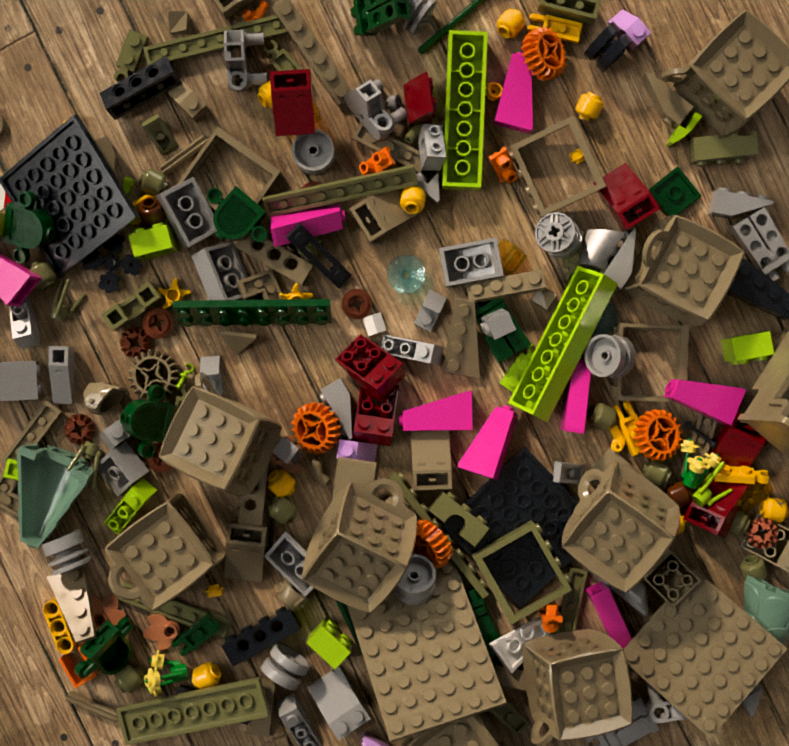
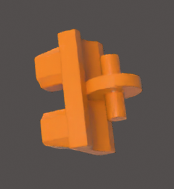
[488,146,518,184]
[359,147,396,175]
[539,600,563,633]

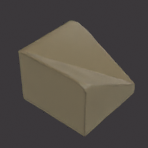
[168,10,190,34]
[530,288,557,311]

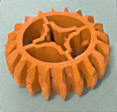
[521,27,568,81]
[291,402,342,454]
[632,409,683,461]
[413,519,453,569]

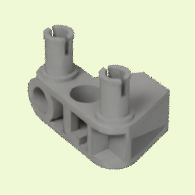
[224,30,267,90]
[344,79,408,140]
[646,682,687,724]

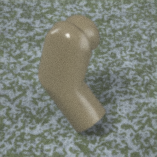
[311,456,330,486]

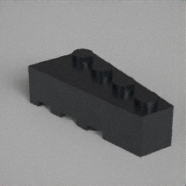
[726,257,789,320]

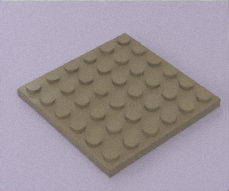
[624,568,787,739]

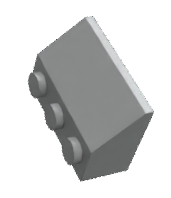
[155,177,217,248]
[192,241,248,300]
[264,532,314,597]

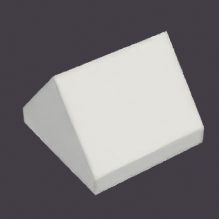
[363,312,387,336]

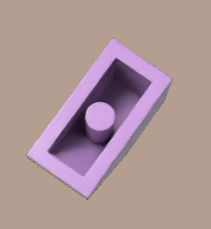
[607,9,652,51]
[336,439,378,462]

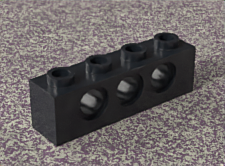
[99,56,181,120]
[222,606,302,666]

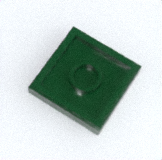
[648,166,701,216]

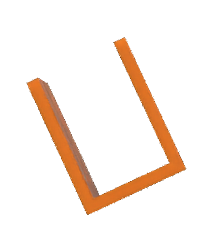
[58,642,101,688]

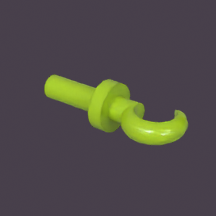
[176,363,194,389]

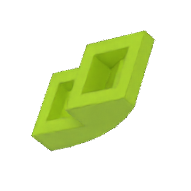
[665,112,702,147]

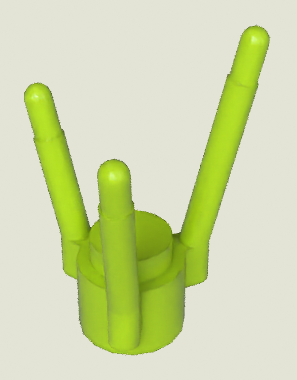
[692,461,733,507]

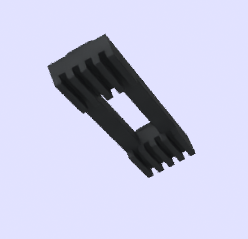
[285,222,352,289]

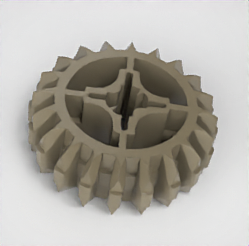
[127,350,180,399]

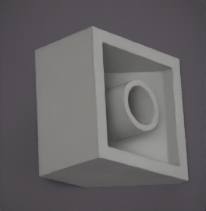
[98,441,149,497]

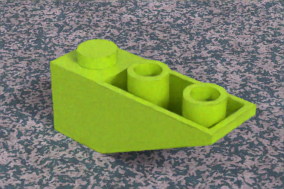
[104,478,157,535]

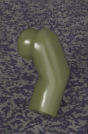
[404,123,430,144]

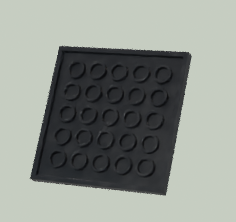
[0,114,140,278]
[442,446,578,608]

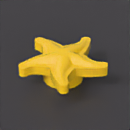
[158,278,192,309]
[279,283,313,299]

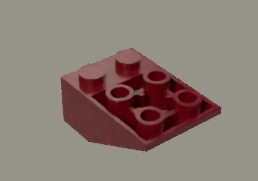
[270,69,315,137]
[403,72,437,127]
[593,163,660,232]
[335,334,406,401]
[352,385,399,446]
[711,411,766,467]
[683,479,749,539]

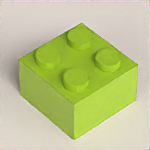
[128,223,179,261]
[721,331,774,365]
[306,618,352,669]

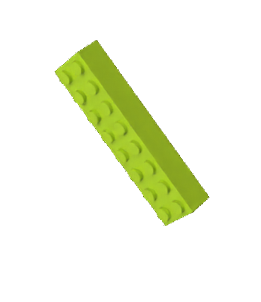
[441,30,488,191]
[508,266,618,422]

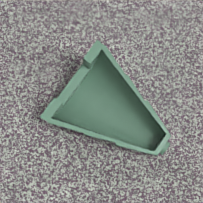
[17,444,93,549]
[743,575,789,646]

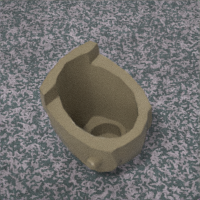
[83,382,130,415]
[276,578,317,611]

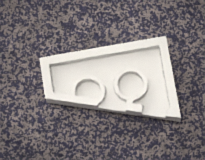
[488,618,551,673]

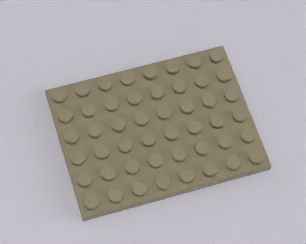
[347,558,507,743]

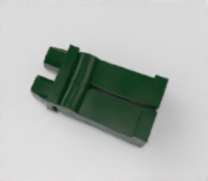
[350,0,412,36]
[475,298,531,363]
[466,587,500,657]

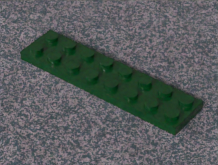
[173,299,332,327]

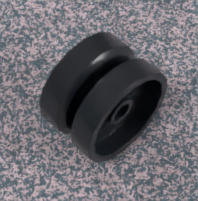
[583,22,633,73]

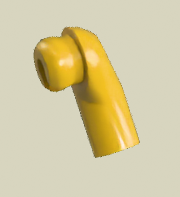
[609,424,625,453]

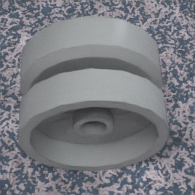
[291,129,336,175]
[585,334,636,377]
[393,554,436,605]
[261,643,311,691]

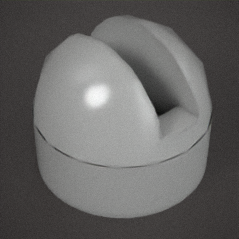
[386,94,402,111]

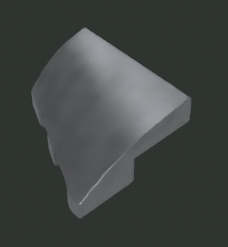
[579,229,627,270]

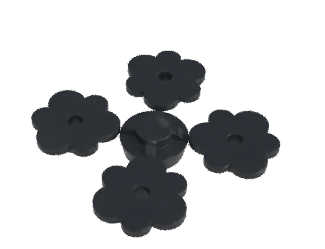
[82,234,143,293]

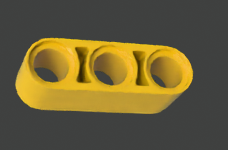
[43,597,78,654]

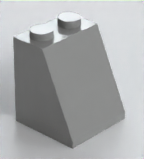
[0,361,41,401]

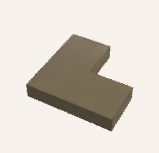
[236,269,282,300]
[0,468,20,518]

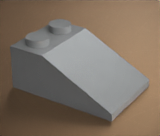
[438,237,504,288]
[307,666,371,740]

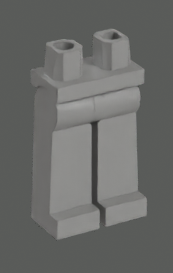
[728,207,789,281]
[585,693,660,746]

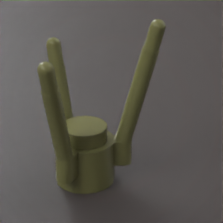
[50,278,86,322]
[67,441,102,491]

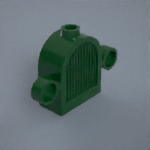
[207,186,268,243]
[2,191,56,264]
[120,384,175,458]
[74,617,134,679]

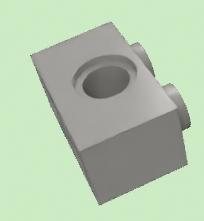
[418,124,446,171]
[480,308,516,340]

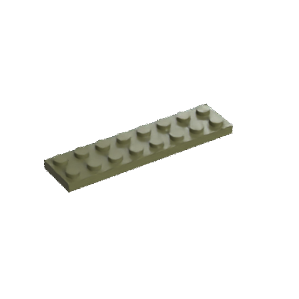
[116,677,271,745]

